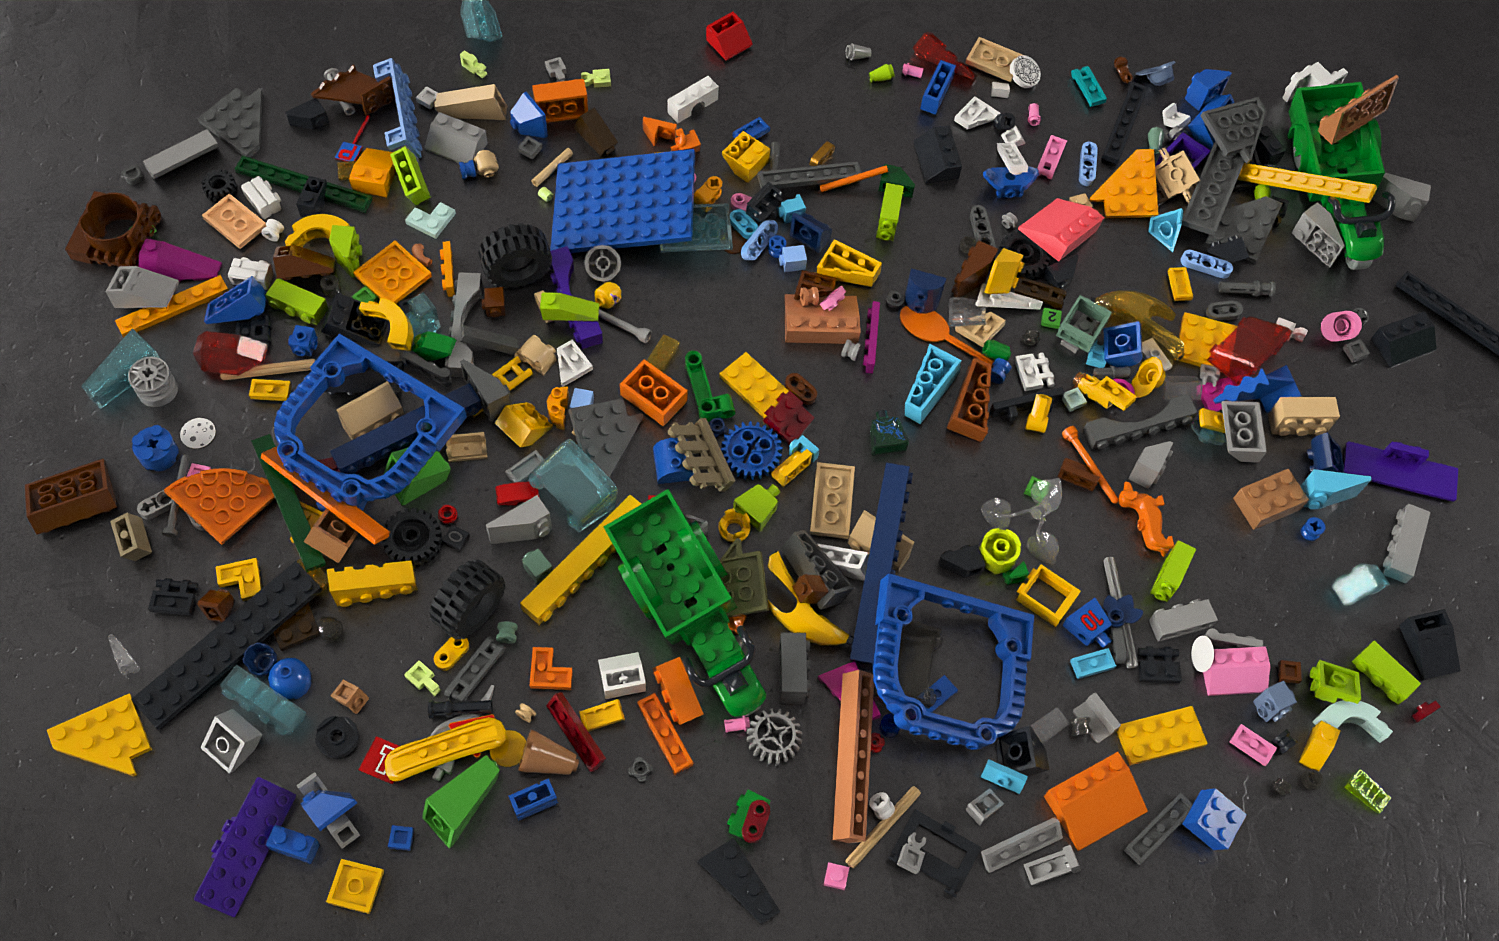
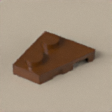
[794,270,837,300]

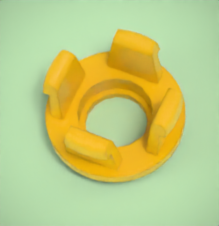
[718,508,751,543]

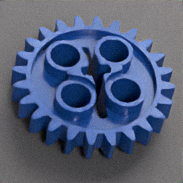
[721,421,783,480]

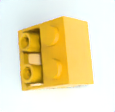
[722,131,770,183]
[495,402,553,448]

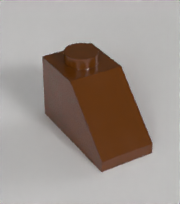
[197,589,235,622]

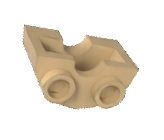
[514,335,557,375]

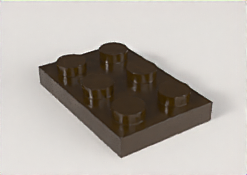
[274,603,321,651]

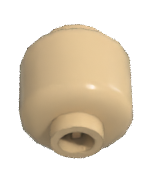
[474,150,499,178]

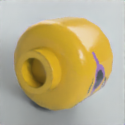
[594,282,621,309]

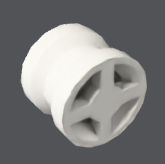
[261,219,284,242]
[869,792,895,820]

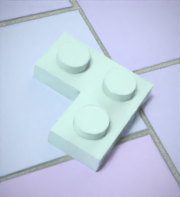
[405,202,456,239]

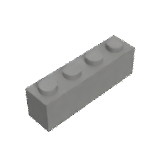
[1383,503,1430,584]

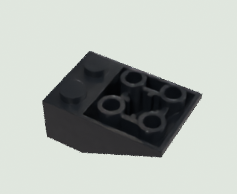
[321,292,388,346]
[1399,609,1461,680]

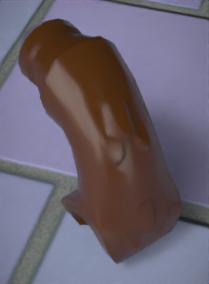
[1114,57,1133,83]

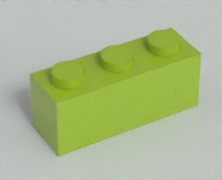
[390,146,431,205]
[265,279,328,325]
[1352,641,1421,705]

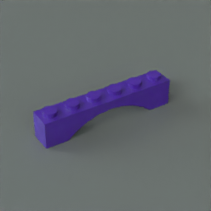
[549,246,603,349]

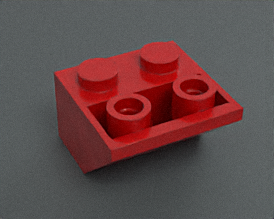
[706,12,753,61]

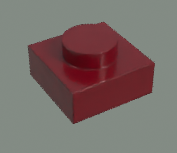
[1412,700,1441,723]

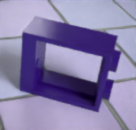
[1155,132,1211,171]

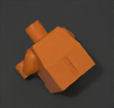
[670,128,701,153]

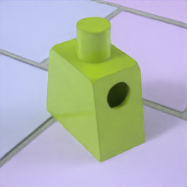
[733,484,780,532]

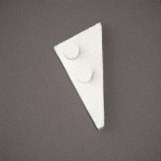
[976,283,1043,310]

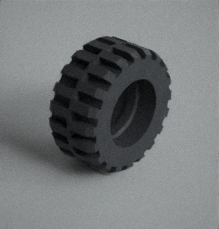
[478,223,552,289]
[429,560,505,639]

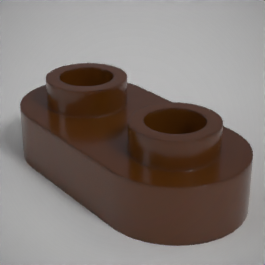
[785,373,817,405]

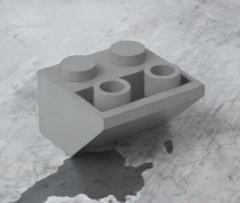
[1128,441,1173,489]

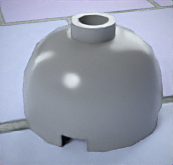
[584,245,621,282]

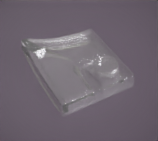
[949,297,987,327]

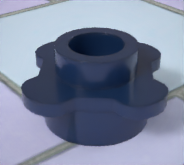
[708,418,728,438]

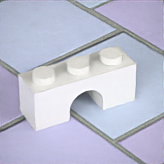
[668,76,719,123]

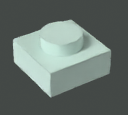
[1062,387,1087,412]

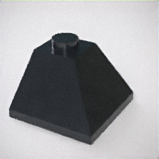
[995,726,1050,776]

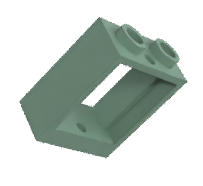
[1056,295,1112,353]

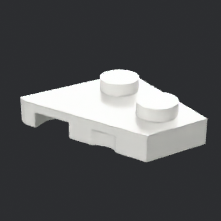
[954,96,1000,129]
[557,339,593,387]

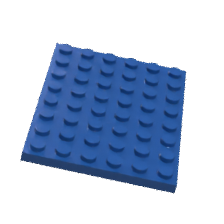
[550,149,695,253]

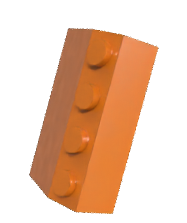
[1044,752,1148,851]

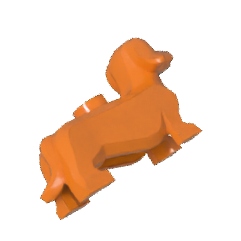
[1118,482,1174,557]

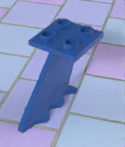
[1213,365,1302,413]

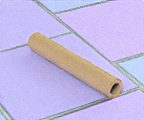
[531,148,573,187]

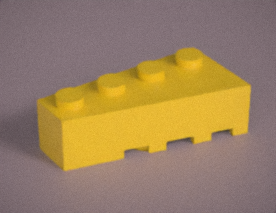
[327,561,418,607]

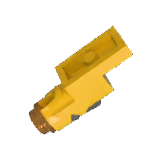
[1073,372,1137,411]

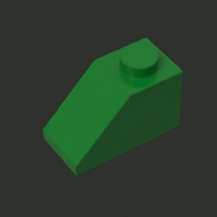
[411,331,457,362]

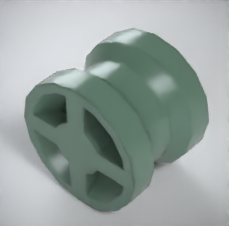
[496,621,518,644]

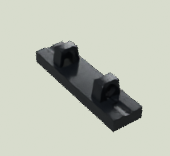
[989,387,1065,422]

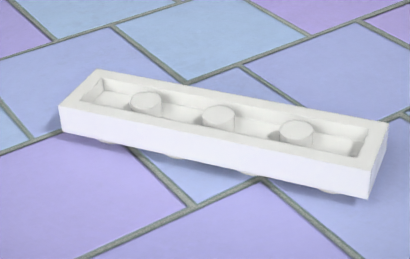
[997,143,1028,175]

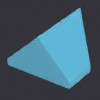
[1149,208,1183,252]

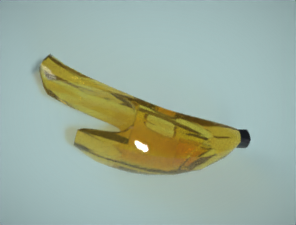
[1090,291,1185,361]

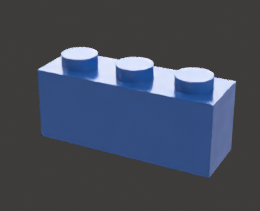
[920,60,956,115]

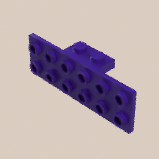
[1343,441,1458,502]
[194,777,296,917]

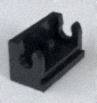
[746,182,783,224]

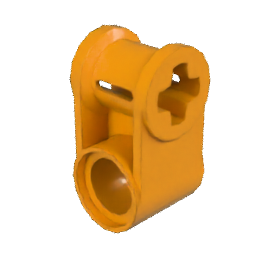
[694,176,722,211]

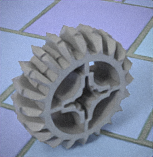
[747,708,803,765]

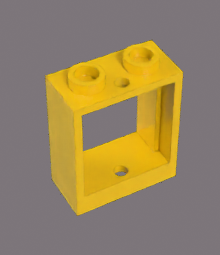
[1016,564,1081,627]

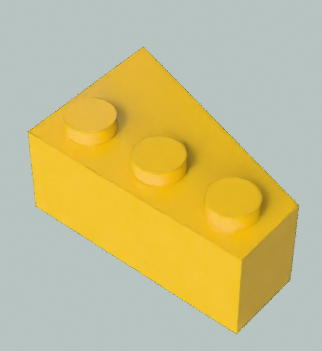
[817,239,882,287]

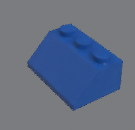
[1188,94,1235,150]

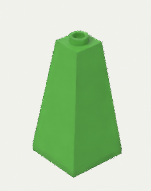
[422,755,500,849]

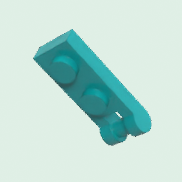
[1071,66,1107,107]

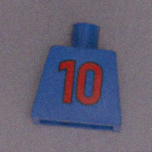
[1063,598,1112,649]

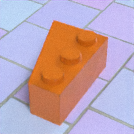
[652,657,704,725]

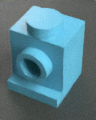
[777,194,806,224]

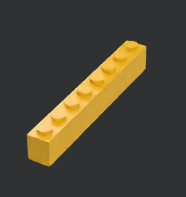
[520,495,641,625]

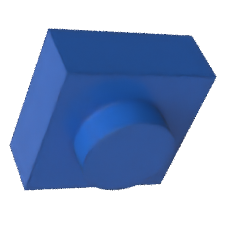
[388,825,415,851]

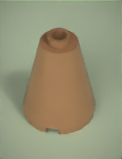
[518,730,579,775]

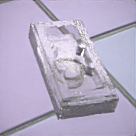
[1031,707,1070,744]

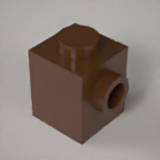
[482,287,506,317]
[792,574,829,604]

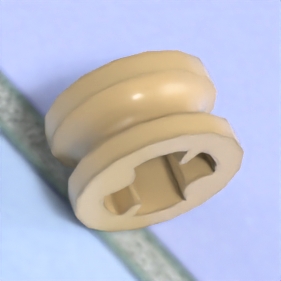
[515,703,536,723]

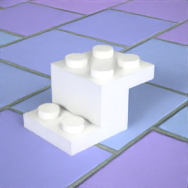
[1283,62,1348,102]

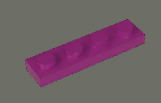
[863,301,880,374]

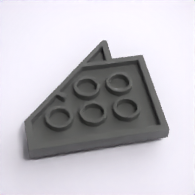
[197,88,263,158]
[1200,97,1266,164]
[1206,196,1282,263]
[568,398,643,483]

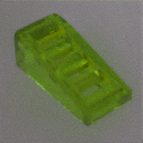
[1344,769,1391,814]

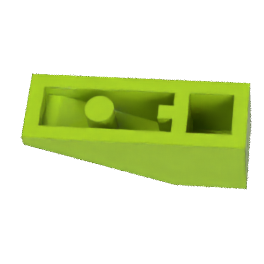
[540,293,600,321]

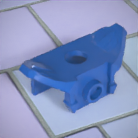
[983,166,1039,199]

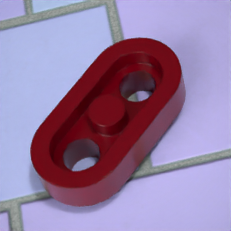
[742,800,770,843]

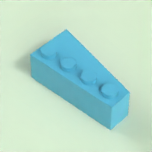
[905,344,961,424]

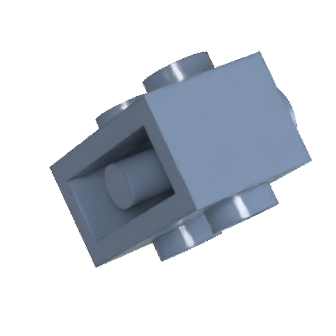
[1253,681,1297,723]

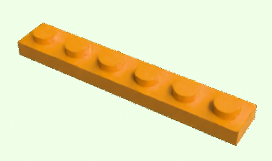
[115,275,229,338]

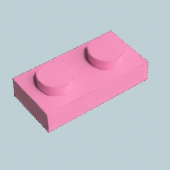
[1229,724,1277,766]

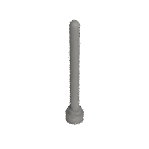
[599,309,652,344]

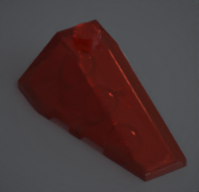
[912,32,977,79]

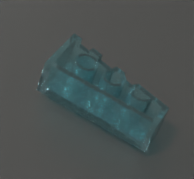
[81,328,160,409]
[220,665,306,736]

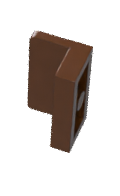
[1057,458,1100,491]

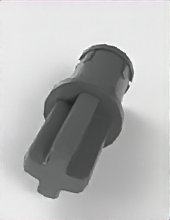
[1093,366,1131,380]

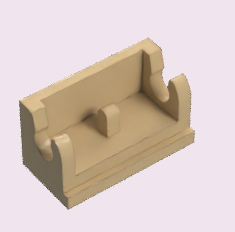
[446,432,487,462]

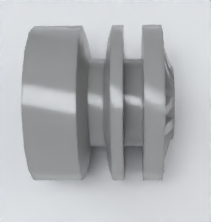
[128,356,178,407]

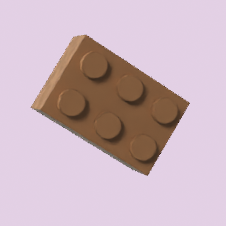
[1233,469,1309,530]

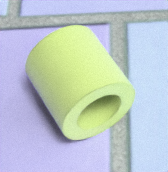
[538,187,554,202]

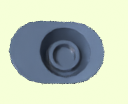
[1135,61,1176,86]

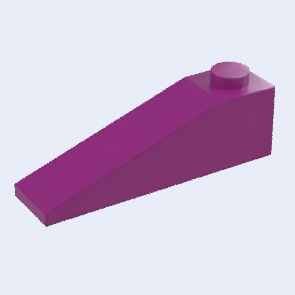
[139,238,222,282]

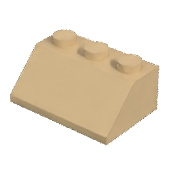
[336,381,404,440]
[848,510,914,575]

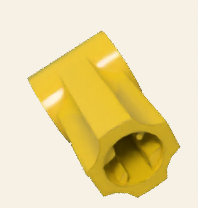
[1026,394,1052,433]

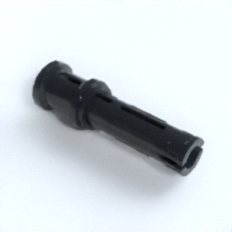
[428,699,493,719]

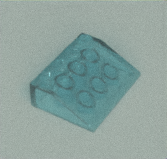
[660,203,733,253]

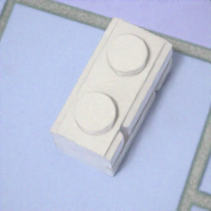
[241,176,282,219]
[228,257,273,290]

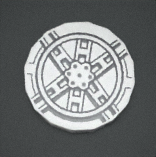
[1010,55,1041,88]

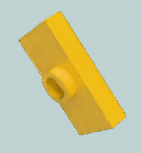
[1167,267,1193,301]
[1198,408,1225,433]
[579,699,625,732]

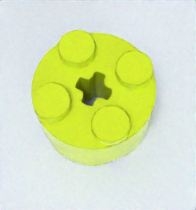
[979,528,1021,574]

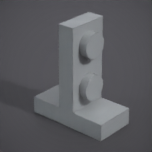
[1023,845,1081,886]

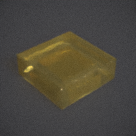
[337,161,355,180]

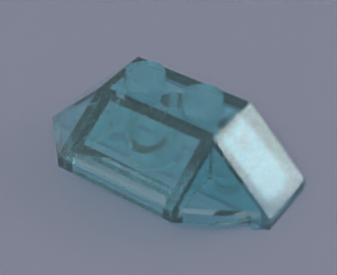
[460,0,502,42]

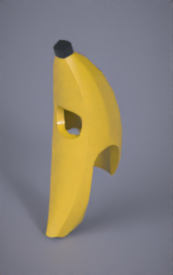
[767,551,854,646]

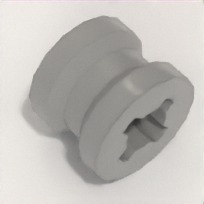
[841,339,861,361]

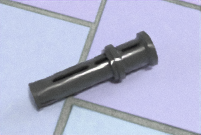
[1218,280,1276,297]

